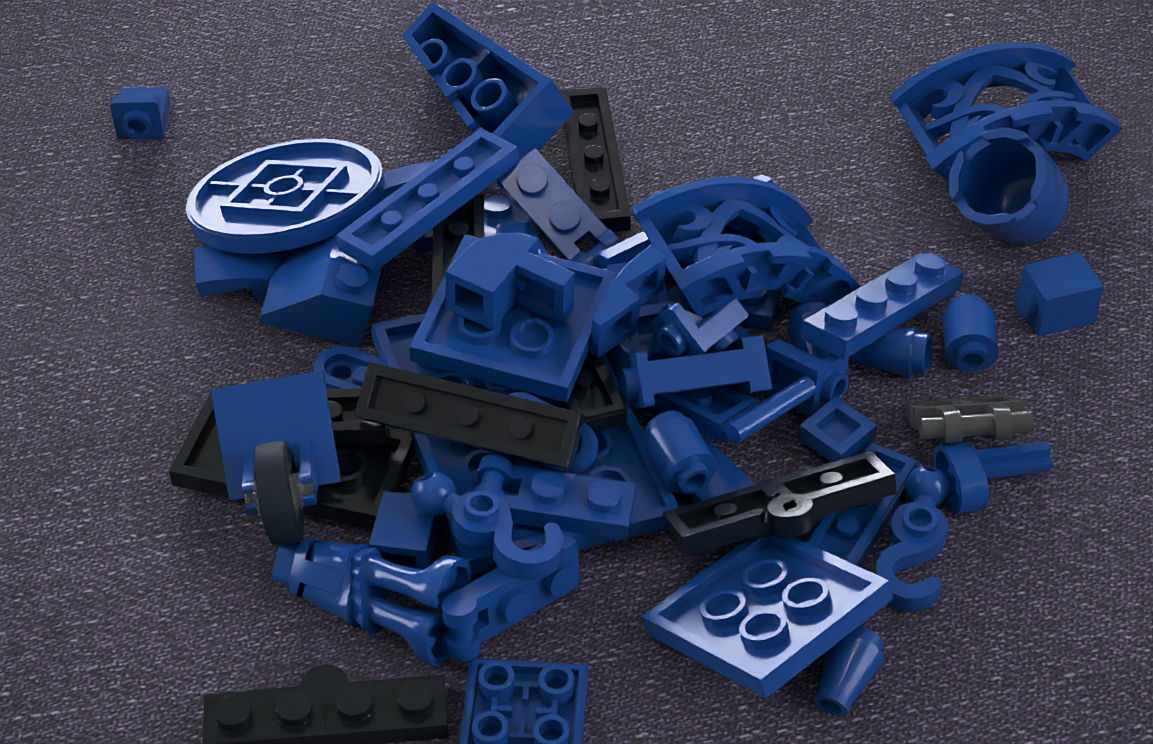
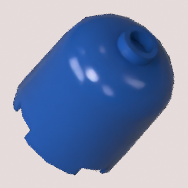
[949,127,1070,247]

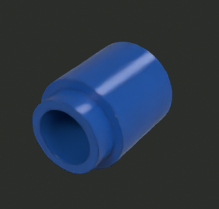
[942,294,999,372]
[644,411,717,494]

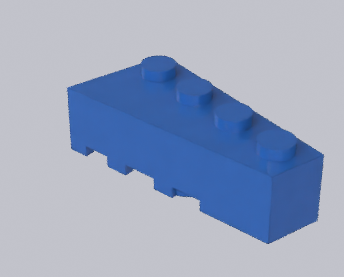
[402,2,574,160]

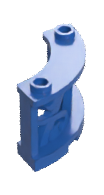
[889,42,1124,181]
[631,177,860,317]
[605,259,772,408]

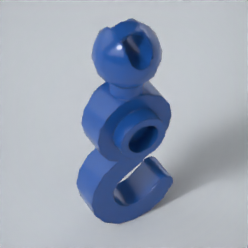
[875,465,950,612]
[411,471,564,580]

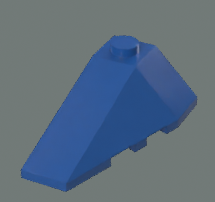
[259,196,385,348]

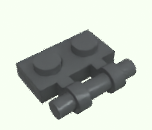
[905,395,1034,444]

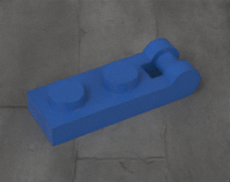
[497,148,621,268]
[473,454,636,541]
[441,531,580,661]

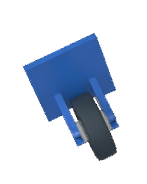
[211,371,342,546]

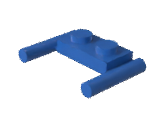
[649,376,816,444]

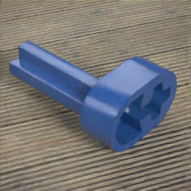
[933,441,1053,514]

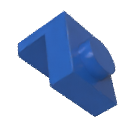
[651,299,749,358]

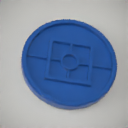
[186,139,385,254]

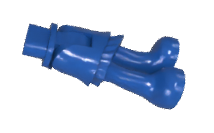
[272,537,472,667]

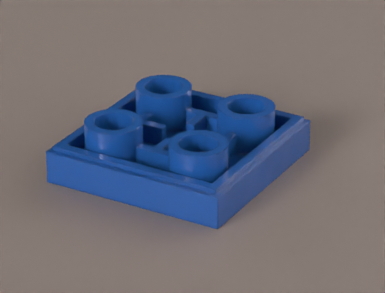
[459,658,589,744]

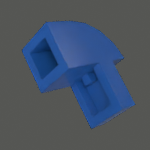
[445,232,575,330]

